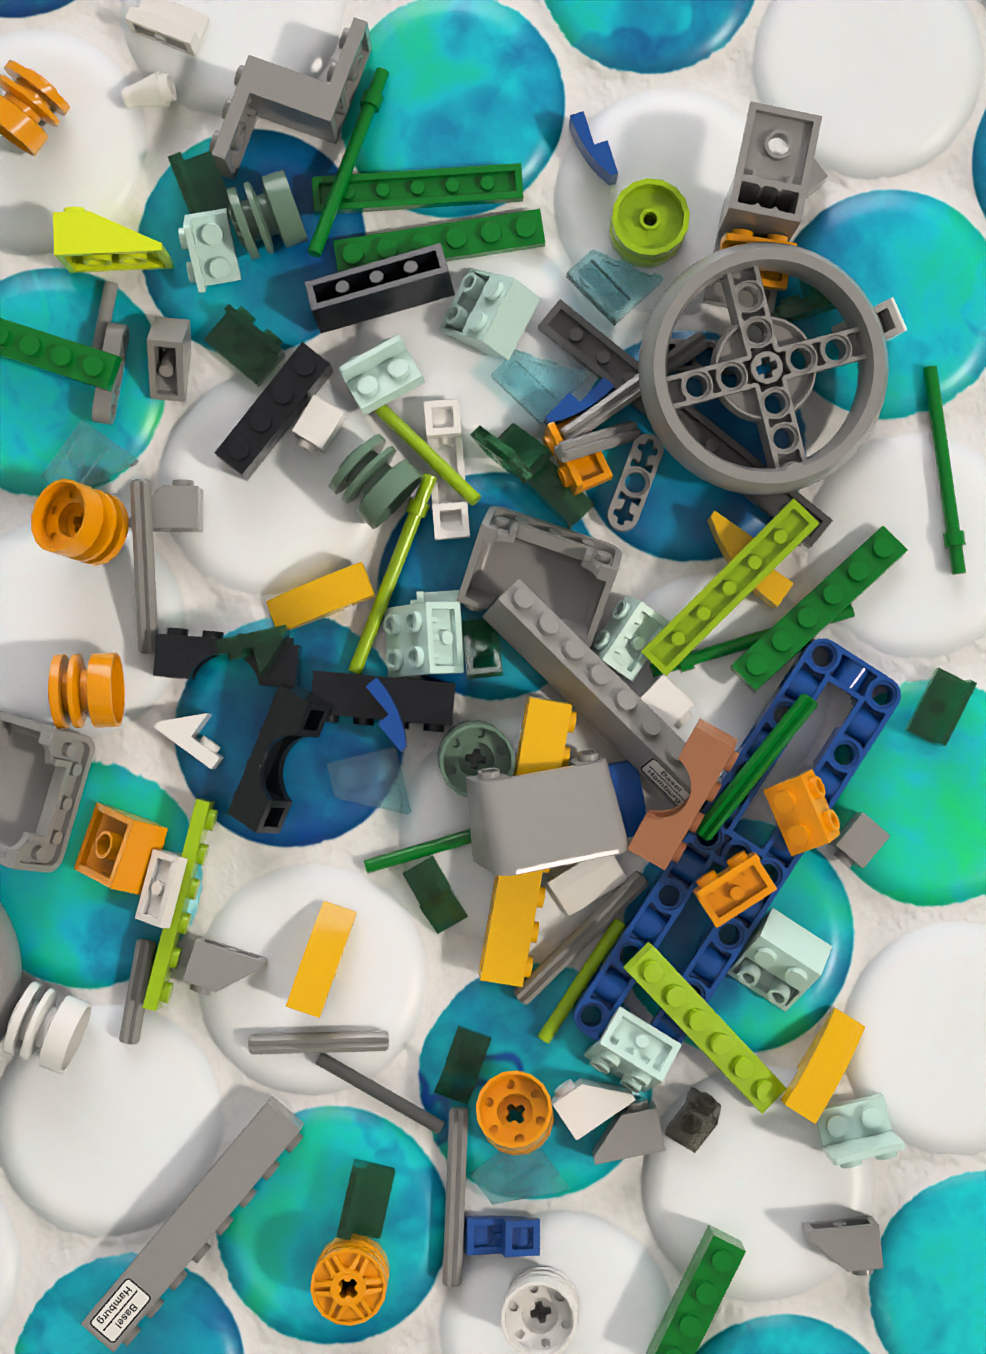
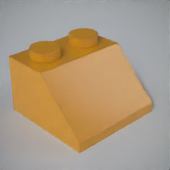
[74,802,168,895]

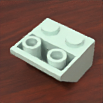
[439,268,541,361]
[727,908,832,1012]

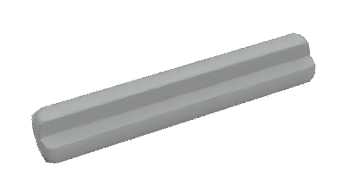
[554,421,641,463]
[119,939,156,1045]

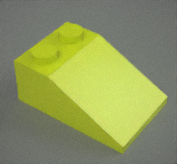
[53,206,174,273]

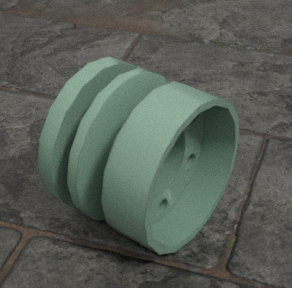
[226,169,309,260]
[328,434,423,529]
[438,720,515,797]

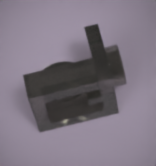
[665,1087,721,1153]

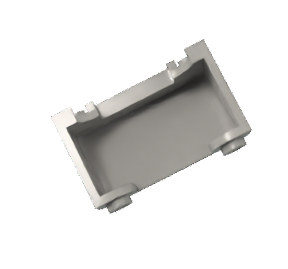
[456,506,622,647]
[0,711,95,873]
[466,750,628,876]

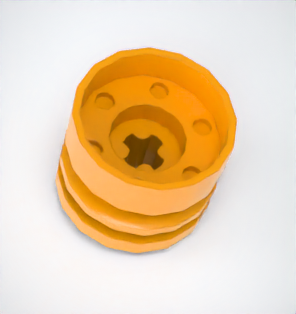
[0,60,70,156]
[31,478,129,566]
[48,653,125,729]
[476,1070,554,1156]
[310,1233,390,1326]

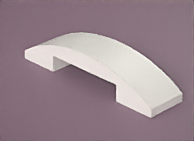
[424,399,470,540]

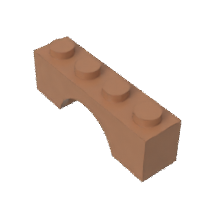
[627,718,740,870]

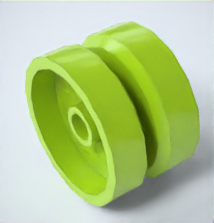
[609,178,690,268]

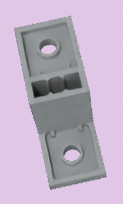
[209,17,372,181]
[703,101,822,316]

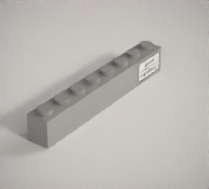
[482,579,722,807]
[81,1096,304,1353]

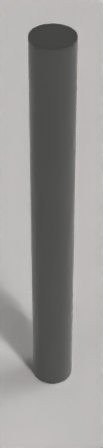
[315,1053,445,1134]

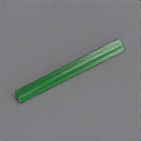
[695,694,818,841]

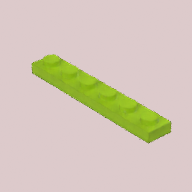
[641,498,820,676]
[142,798,218,1011]
[623,942,787,1114]

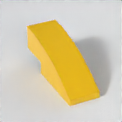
[707,511,794,609]
[266,561,376,635]
[285,901,357,1018]
[780,1007,865,1124]

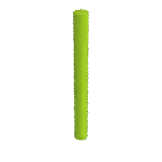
[374,404,481,506]
[537,918,626,1044]

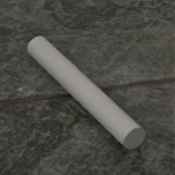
[86,281,118,386]

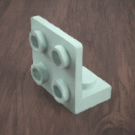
[383,602,464,678]
[584,1007,682,1093]
[816,1093,906,1168]

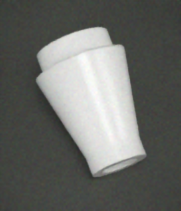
[122,71,177,109]

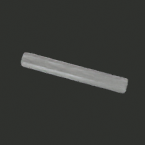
[248,1031,389,1055]

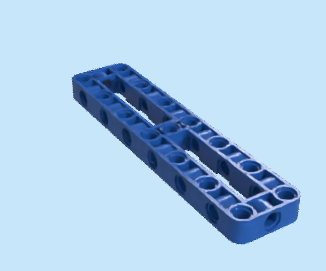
[573,638,901,1044]

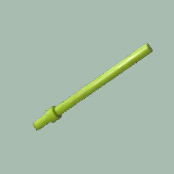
[348,473,437,675]

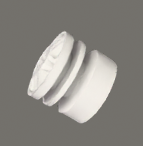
[3,981,92,1075]
[501,1267,579,1354]

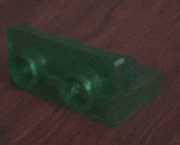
[204,304,285,387]

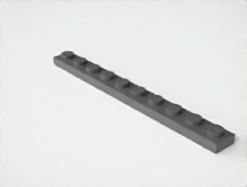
[538,299,833,549]

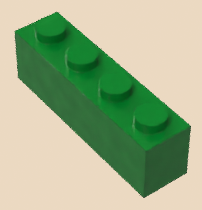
[646,1225,746,1354]

